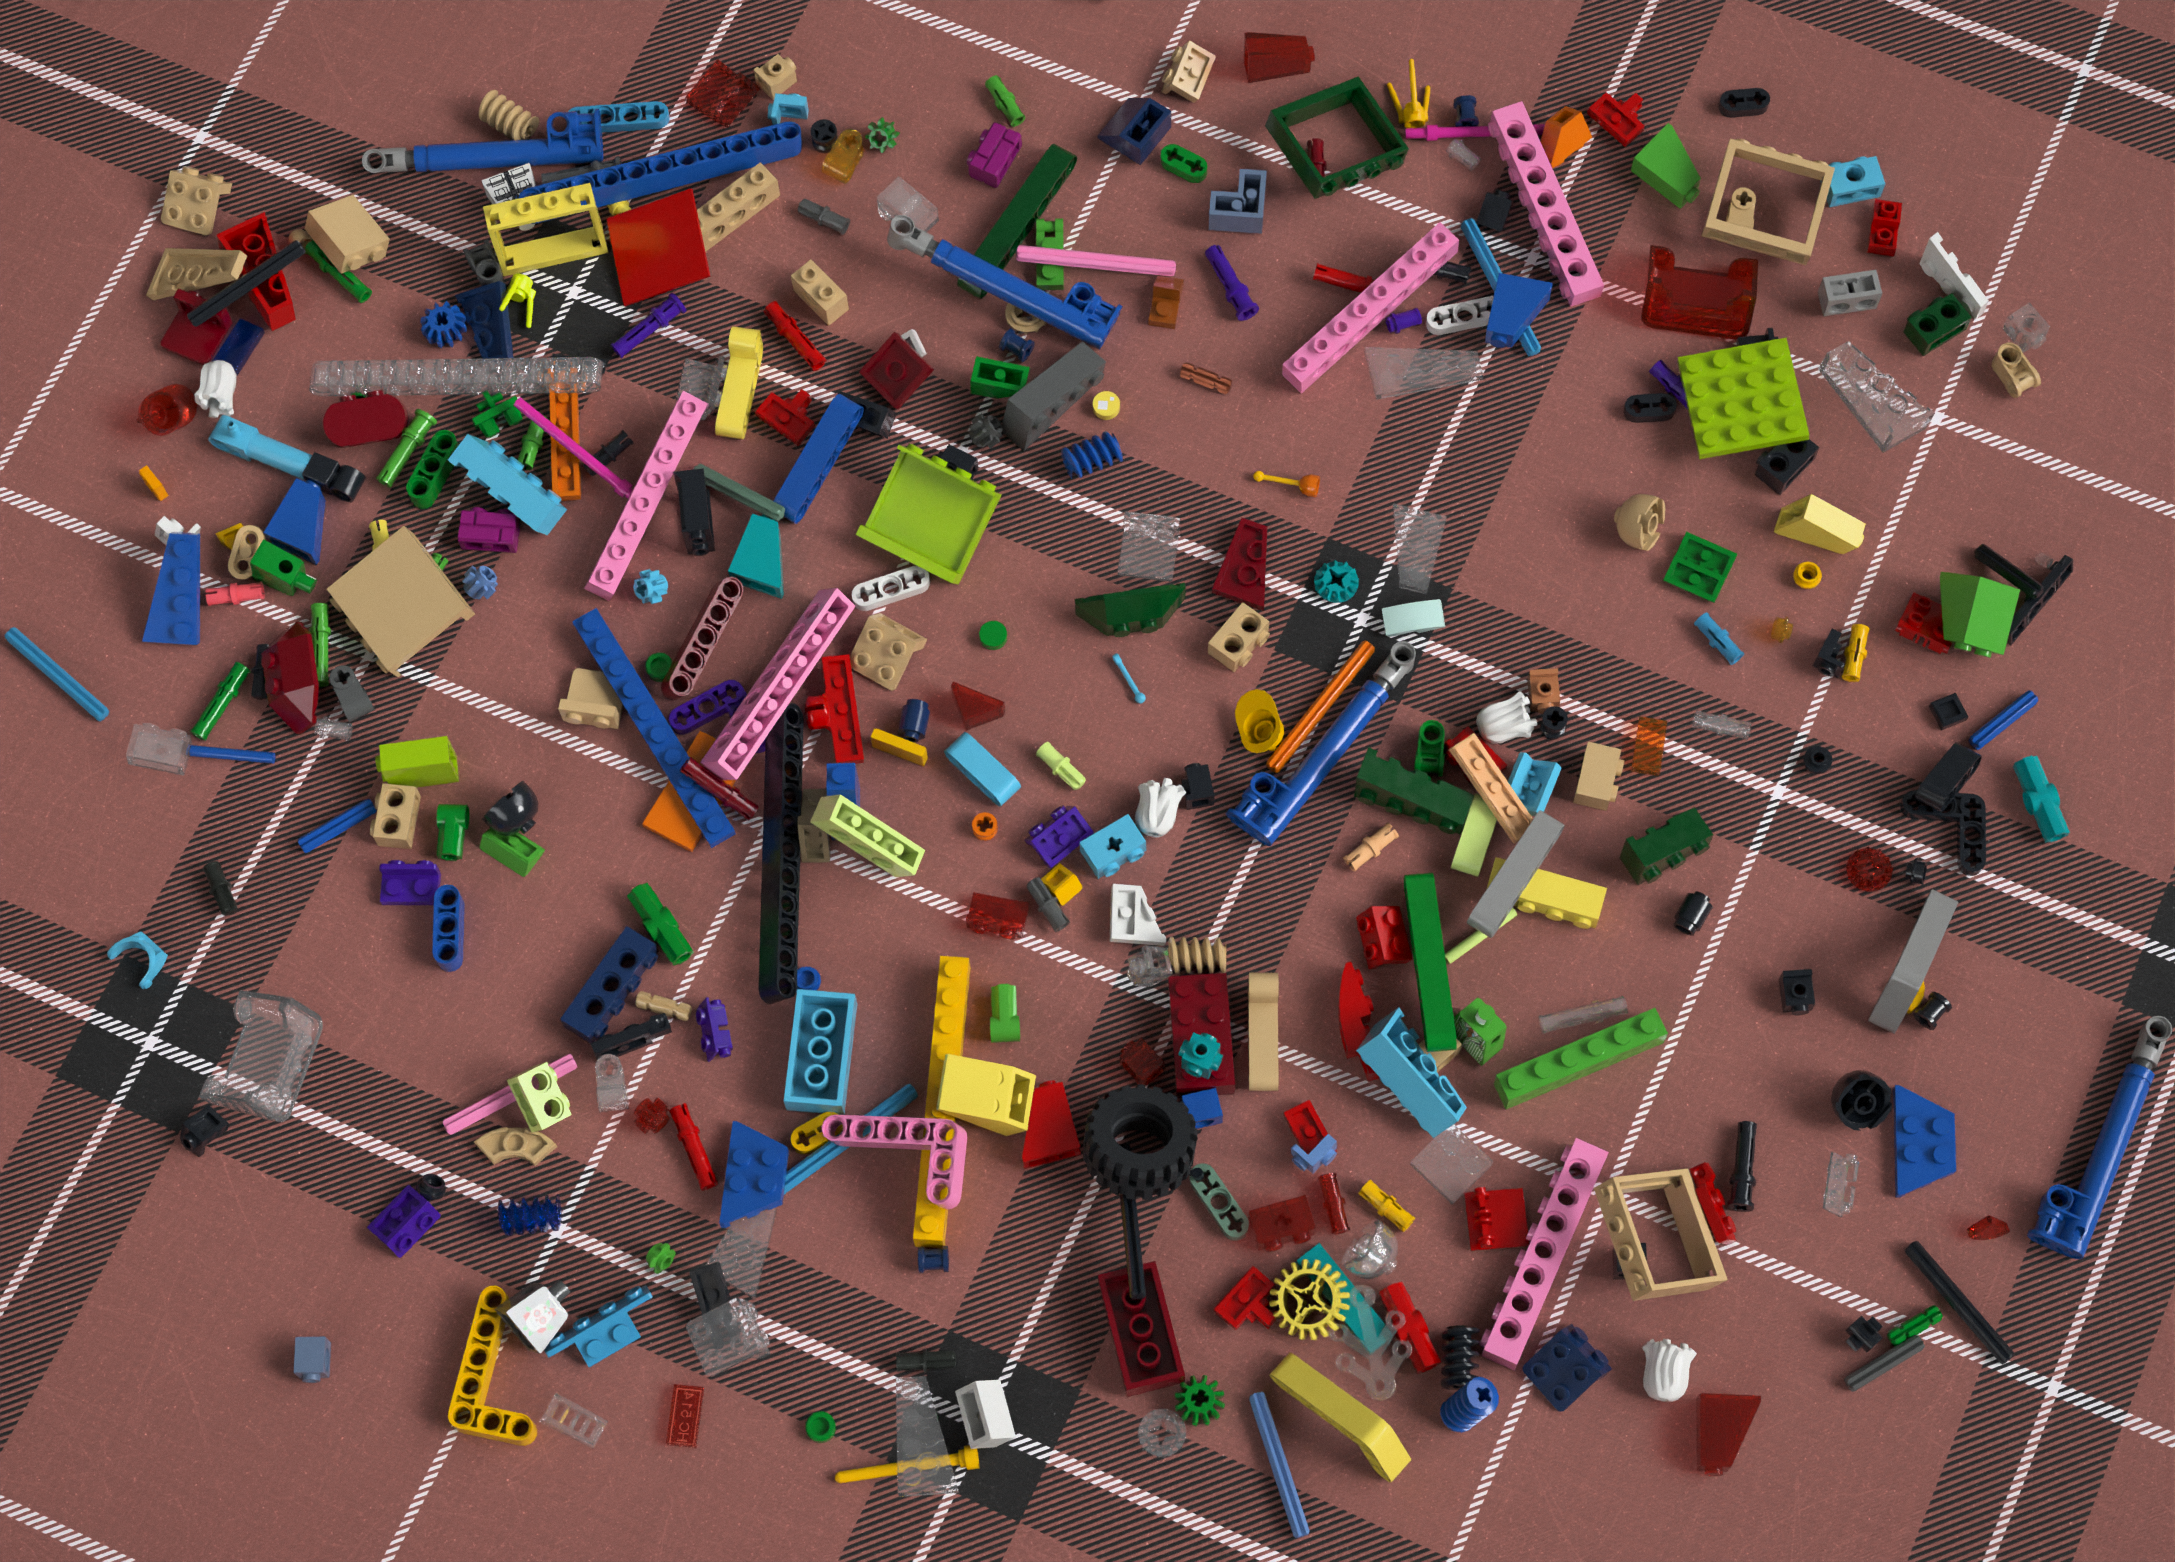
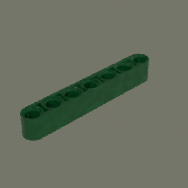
[957,144,1078,299]

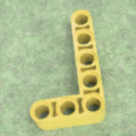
[1269,1352,1411,1483]

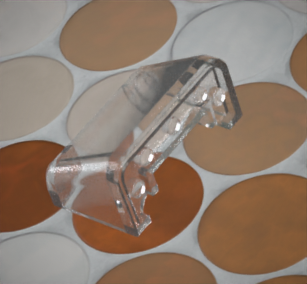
[199,990,323,1122]

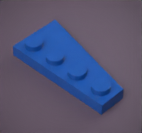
[142,532,200,645]

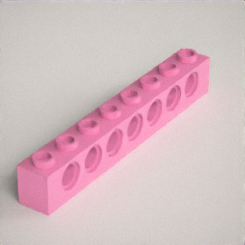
[1488,101,1604,307]
[1282,222,1459,394]
[584,391,708,601]
[700,588,855,781]
[1479,1138,1609,1370]

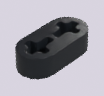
[1718,88,1770,118]
[1623,393,1677,423]

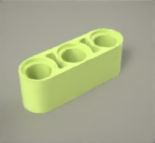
[1451,793,1497,877]

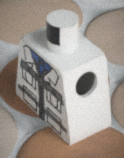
[482,163,536,231]

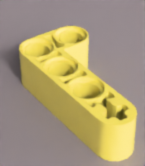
[715,326,763,440]

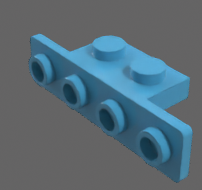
[544,1285,653,1367]

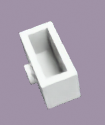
[955,1380,1016,1449]

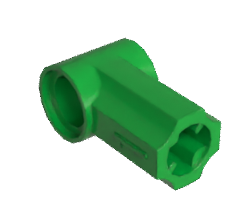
[436,804,470,861]

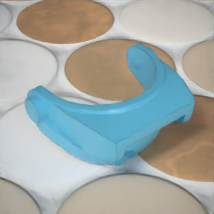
[107,932,168,989]

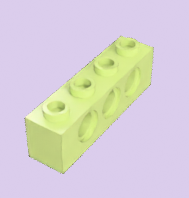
[810,795,925,877]

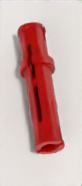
[1313,263,1375,293]
[763,301,827,371]
[669,1103,719,1191]

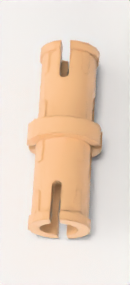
[1343,823,1399,872]

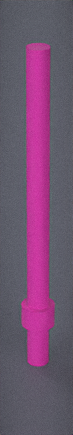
[1405,124,1545,141]
[513,397,633,499]

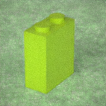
[375,736,459,788]

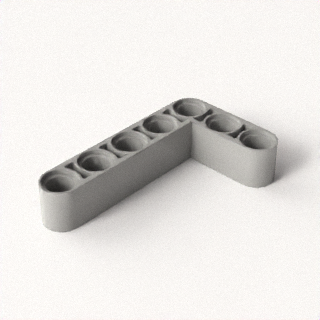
[1868,889,1958,1034]

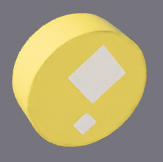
[1093,391,1120,420]

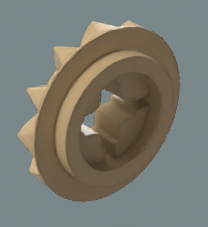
[1005,303,1046,335]

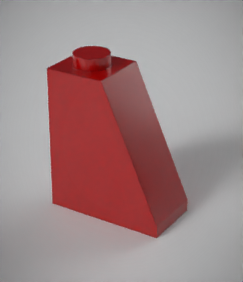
[1022,1080,1081,1169]

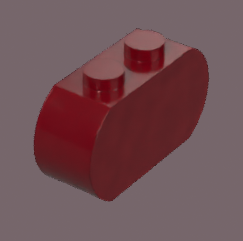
[323,390,409,448]

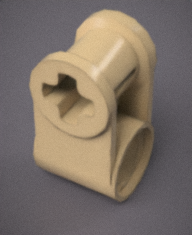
[1725,187,1756,229]
[1992,343,2041,398]

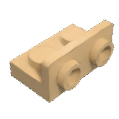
[1161,40,1216,103]

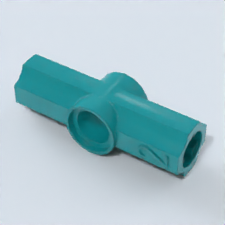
[2013,755,2070,843]

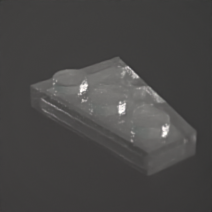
[705,1208,777,1300]

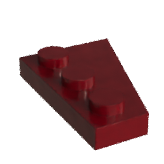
[1212,517,1267,611]

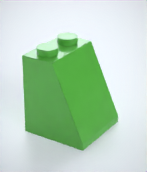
[1940,572,2020,658]

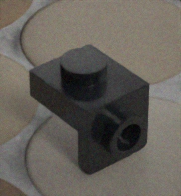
[1476,189,1514,232]

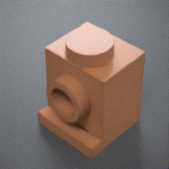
[1527,668,1560,714]

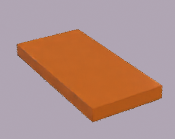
[642,731,736,852]

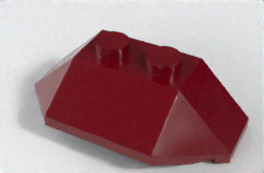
[261,621,319,734]

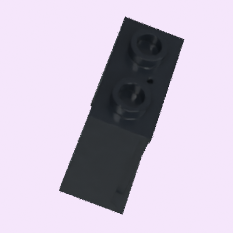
[673,468,715,556]

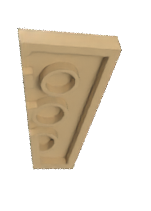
[146,248,247,300]

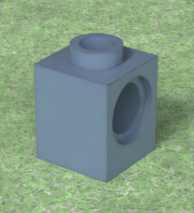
[294,1336,331,1383]

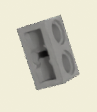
[1818,270,1882,317]

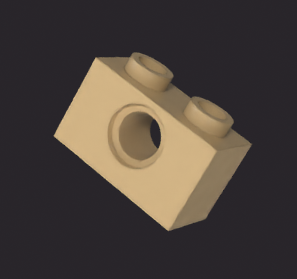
[791,260,849,326]

